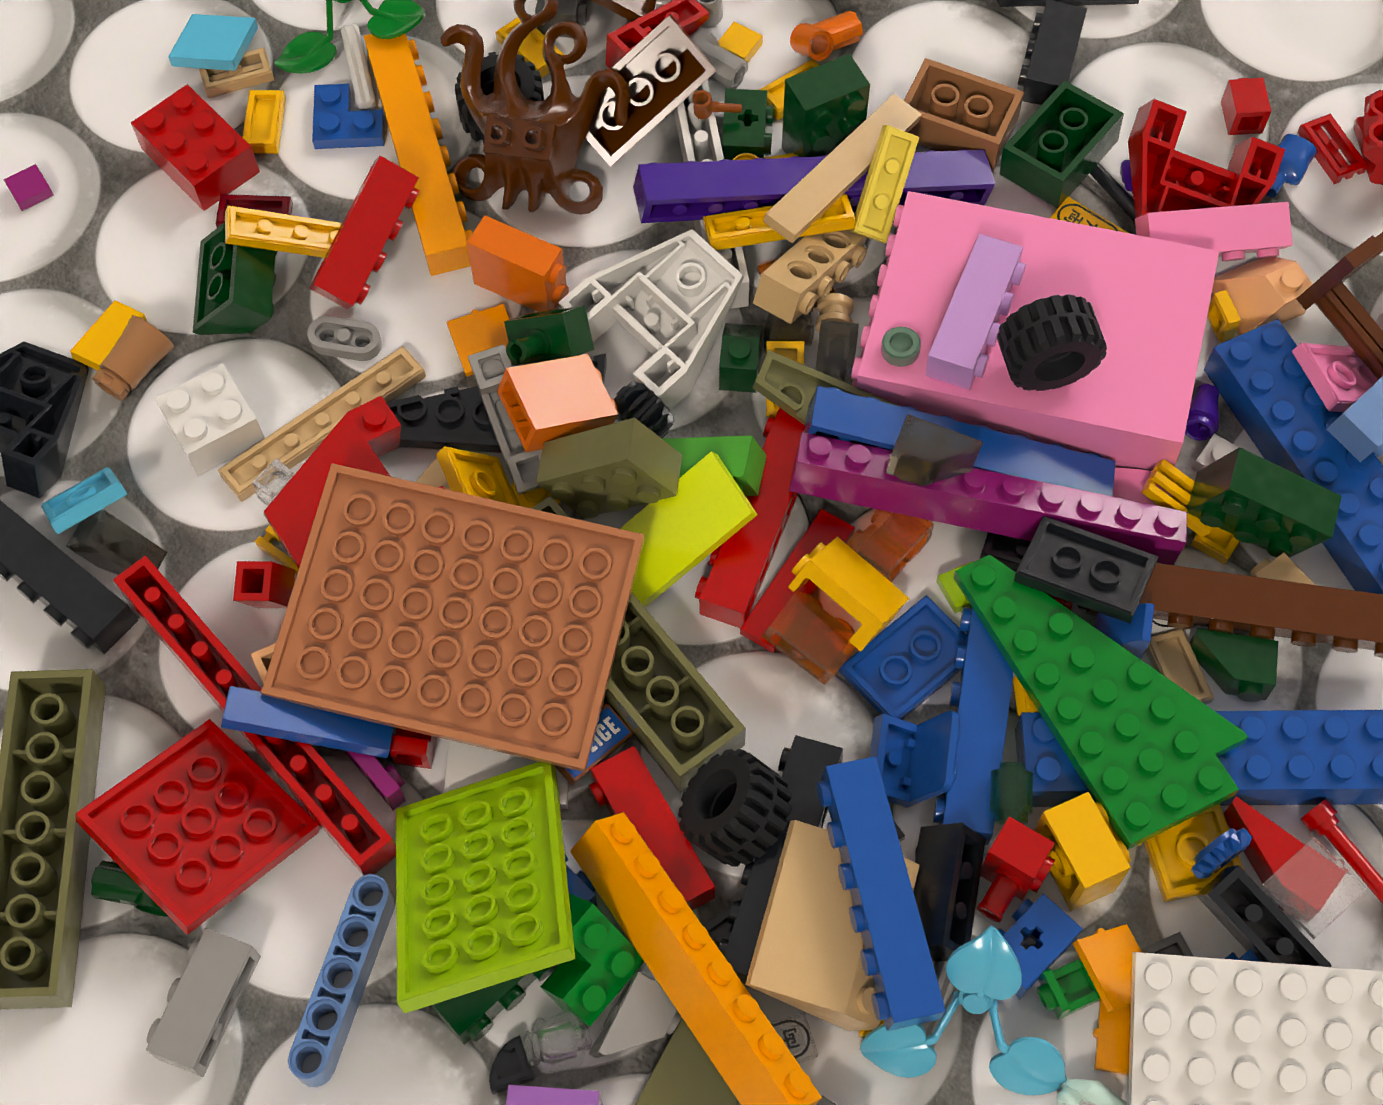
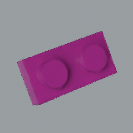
[343,750,406,811]

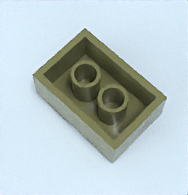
[536,418,682,518]

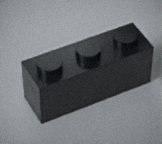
[1017,0,1087,105]
[913,822,986,962]
[1196,865,1332,967]

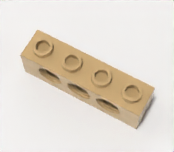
[753,229,867,324]

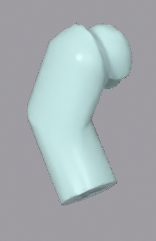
[1057,1079,1127,1105]

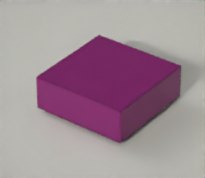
[3,164,54,211]

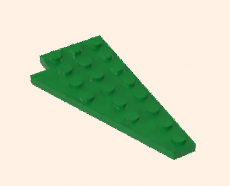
[953,555,1248,850]

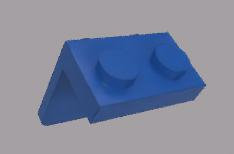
[870,710,961,808]

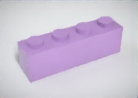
[926,233,1026,390]

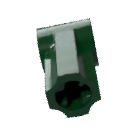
[91,860,169,917]

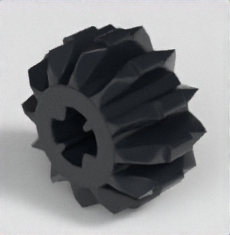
[614,381,674,438]

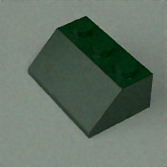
[192,222,278,335]
[430,965,558,1045]

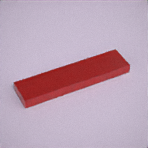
[740,509,855,653]

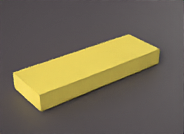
[850,125,920,243]

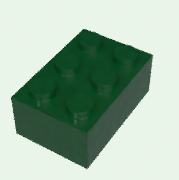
[782,53,870,157]
[999,80,1124,208]
[1187,447,1342,558]

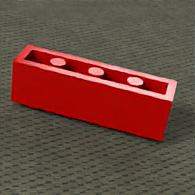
[309,156,419,309]
[588,746,715,910]

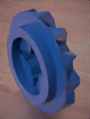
[1191,828,1252,878]

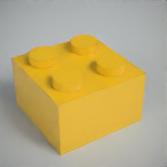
[1034,792,1131,912]

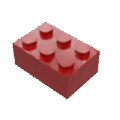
[131,84,260,211]

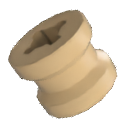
[816,293,854,338]

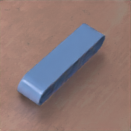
[288,874,395,1087]

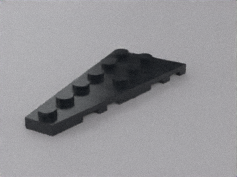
[386,353,607,453]

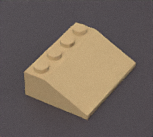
[745,820,920,1031]

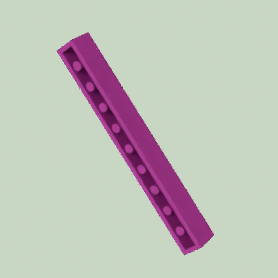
[789,432,1187,565]

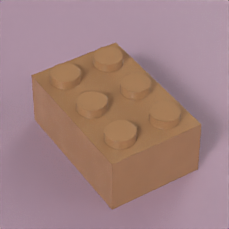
[904,58,1024,171]

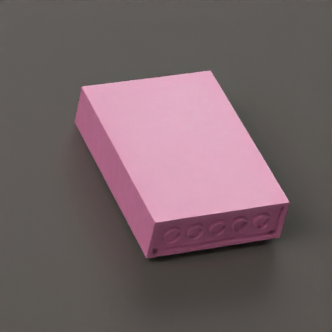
[851,191,1219,471]

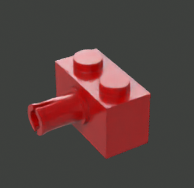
[977,816,1055,923]

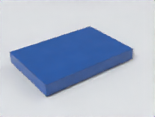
[839,595,966,720]

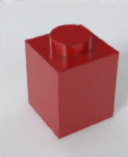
[1221,78,1272,135]
[233,561,296,608]

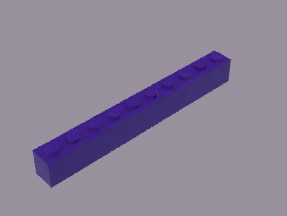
[633,149,995,223]

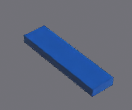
[221,686,393,758]

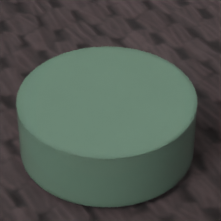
[881,327,921,367]

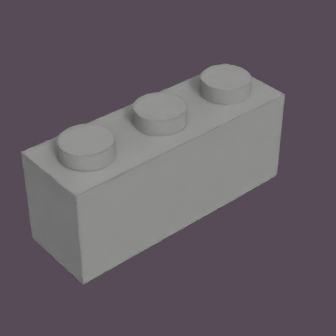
[146,928,261,1077]

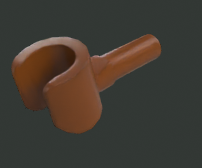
[692,90,742,120]

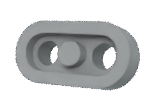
[307,316,382,361]

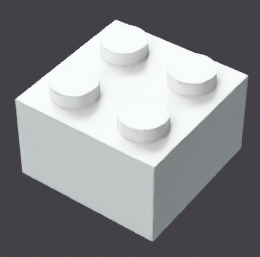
[155,363,265,476]

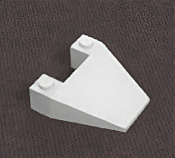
[558,229,743,410]

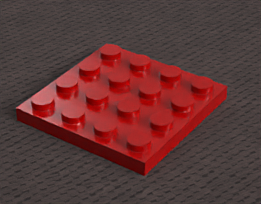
[75,719,319,935]

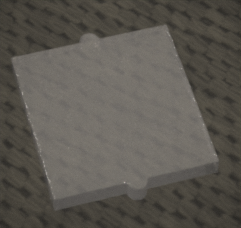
[1261,837,1367,939]

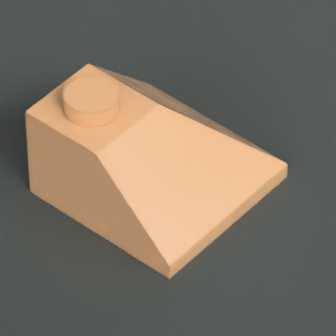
[1211,257,1313,336]

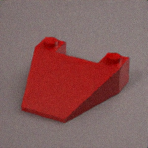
[1128,99,1285,258]
[264,396,445,569]

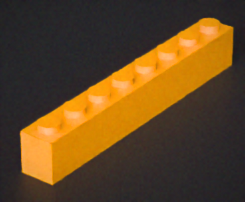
[364,33,472,276]
[570,812,822,1105]

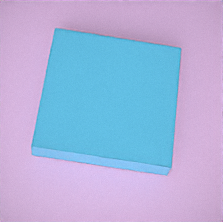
[168,14,258,71]
[41,467,127,535]

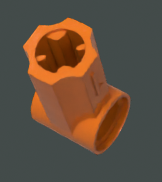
[790,11,863,61]

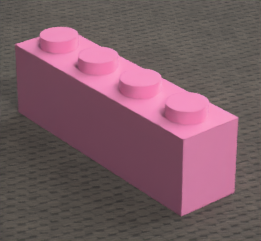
[1135,202,1293,262]

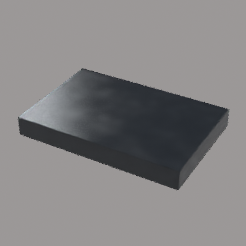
[1014,516,1159,624]

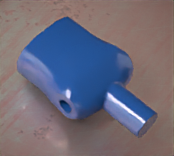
[1266,134,1317,197]

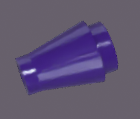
[1185,384,1219,441]

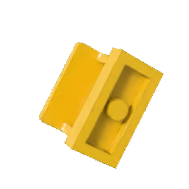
[788,537,910,652]

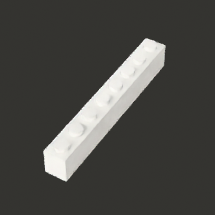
[673,50,750,309]

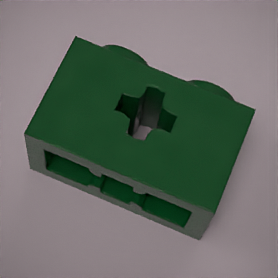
[722,89,773,160]

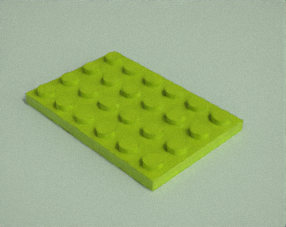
[396,761,575,1014]

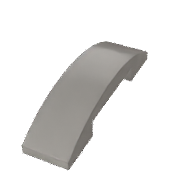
[468,344,542,495]

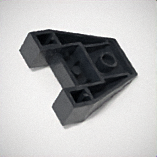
[0,341,89,499]

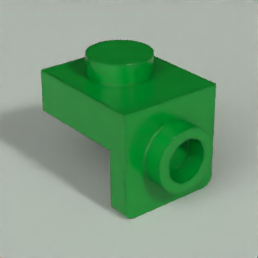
[1036,959,1101,1020]

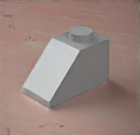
[589,972,681,1058]

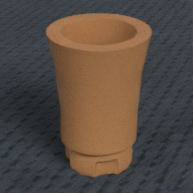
[92,315,175,401]

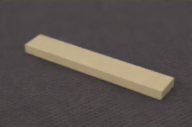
[763,94,922,243]
[218,346,426,502]

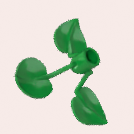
[274,0,425,74]

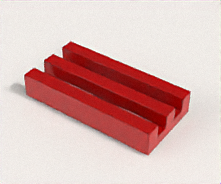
[1297,113,1368,184]

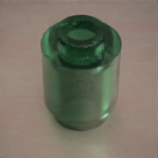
[990,762,1034,825]

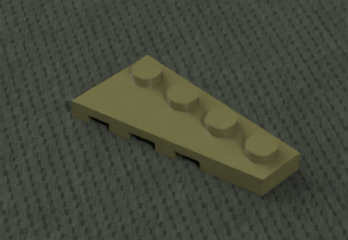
[752,350,901,425]

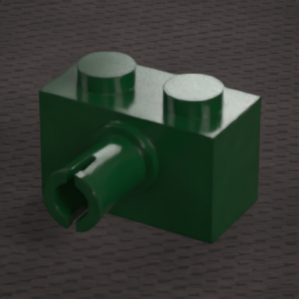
[504,305,594,365]

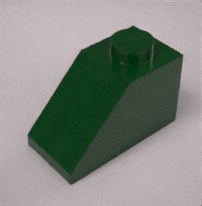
[719,323,762,393]
[1189,628,1279,702]

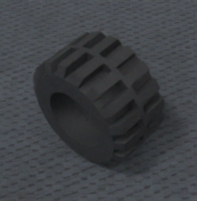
[455,52,544,145]
[997,294,1107,391]
[678,749,792,867]

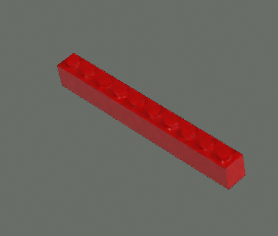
[113,555,396,876]

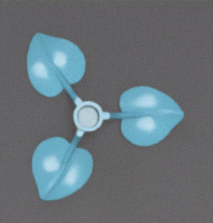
[860,926,1067,1095]

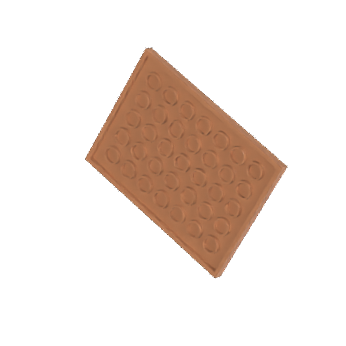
[261,463,645,772]

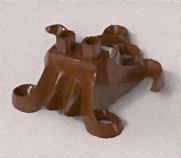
[441,0,629,215]

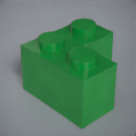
[540,894,644,1027]

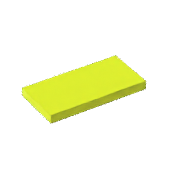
[620,452,758,607]

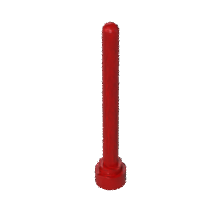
[1300,799,1383,904]

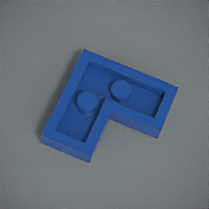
[312,83,385,149]

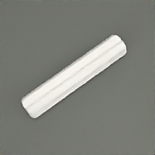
[341,23,377,110]

